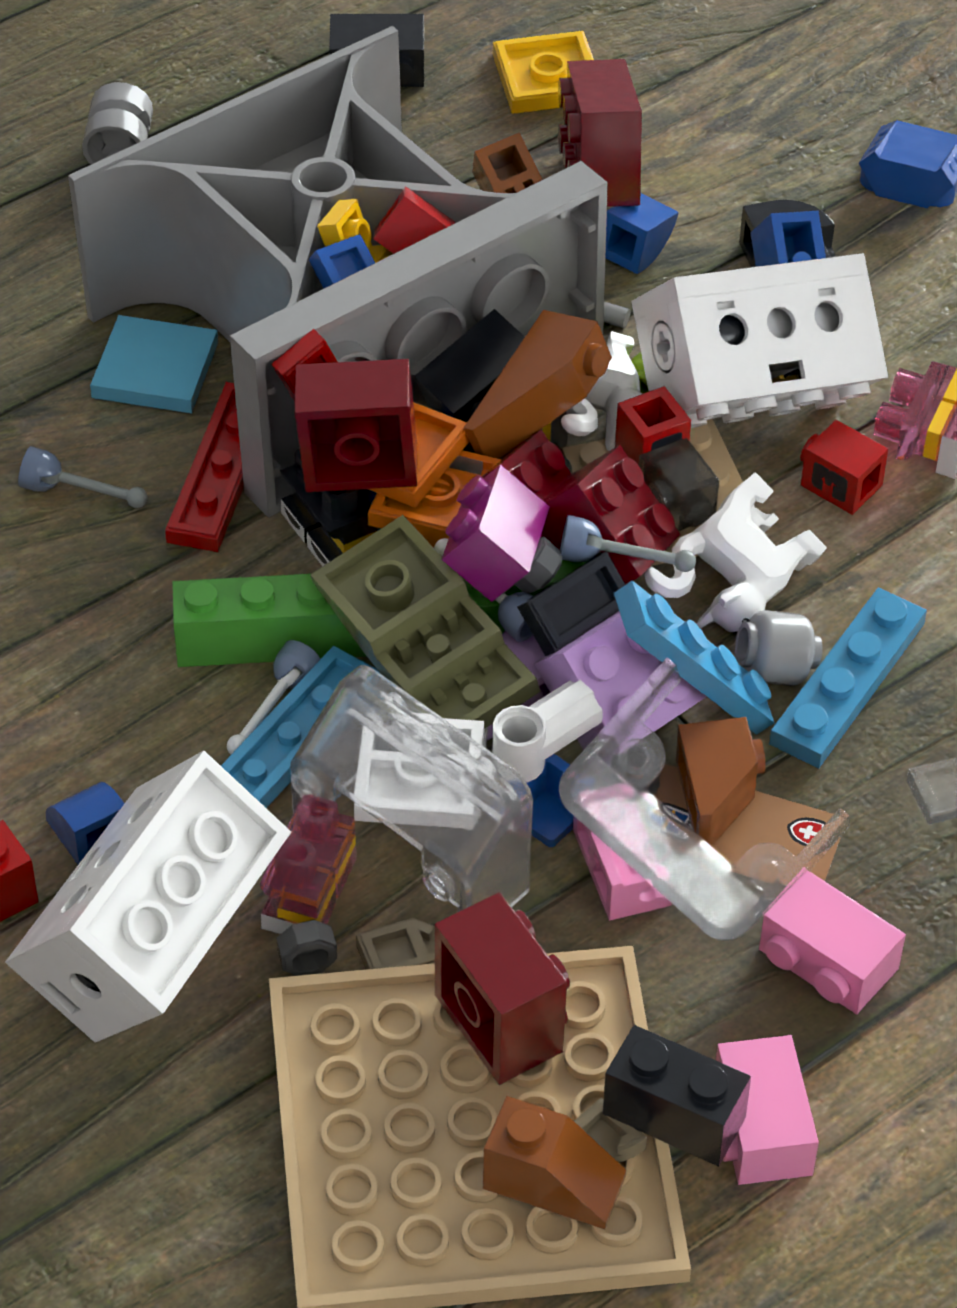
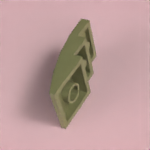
[310,515,541,729]

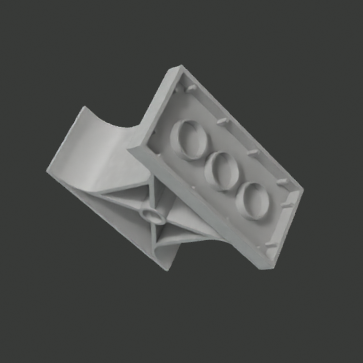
[68,26,608,518]

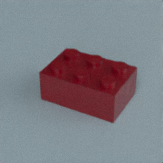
[558,59,642,207]

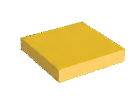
[493,31,594,114]

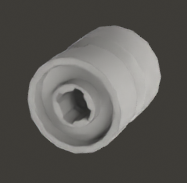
[82,82,153,164]

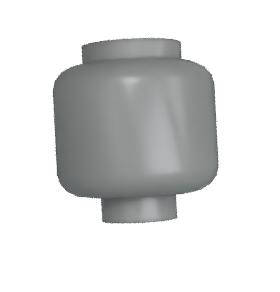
[735,610,823,686]

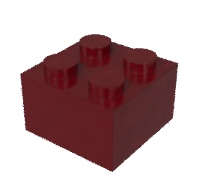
[295,359,417,492]
[435,892,570,1085]

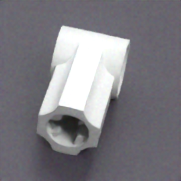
[492,680,603,783]

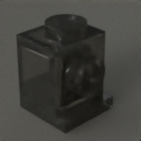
[639,438,719,531]

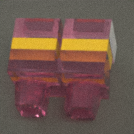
[873,361,957,479]
[260,794,357,934]

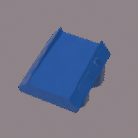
[859,120,957,209]

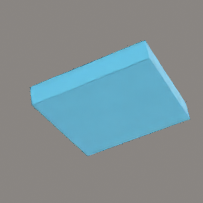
[90,315,218,414]

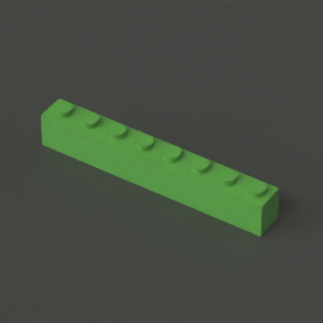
[172,560,586,667]

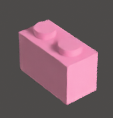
[759,870,906,1015]
[716,1035,819,1185]

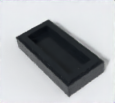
[517,552,625,656]

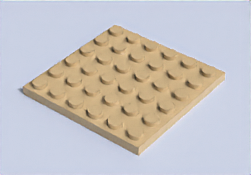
[269,946,691,1308]

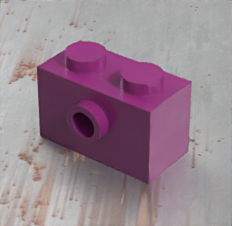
[441,465,550,602]

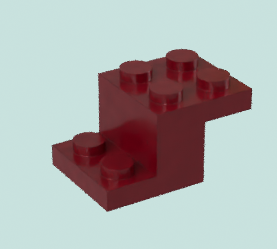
[482,429,681,585]

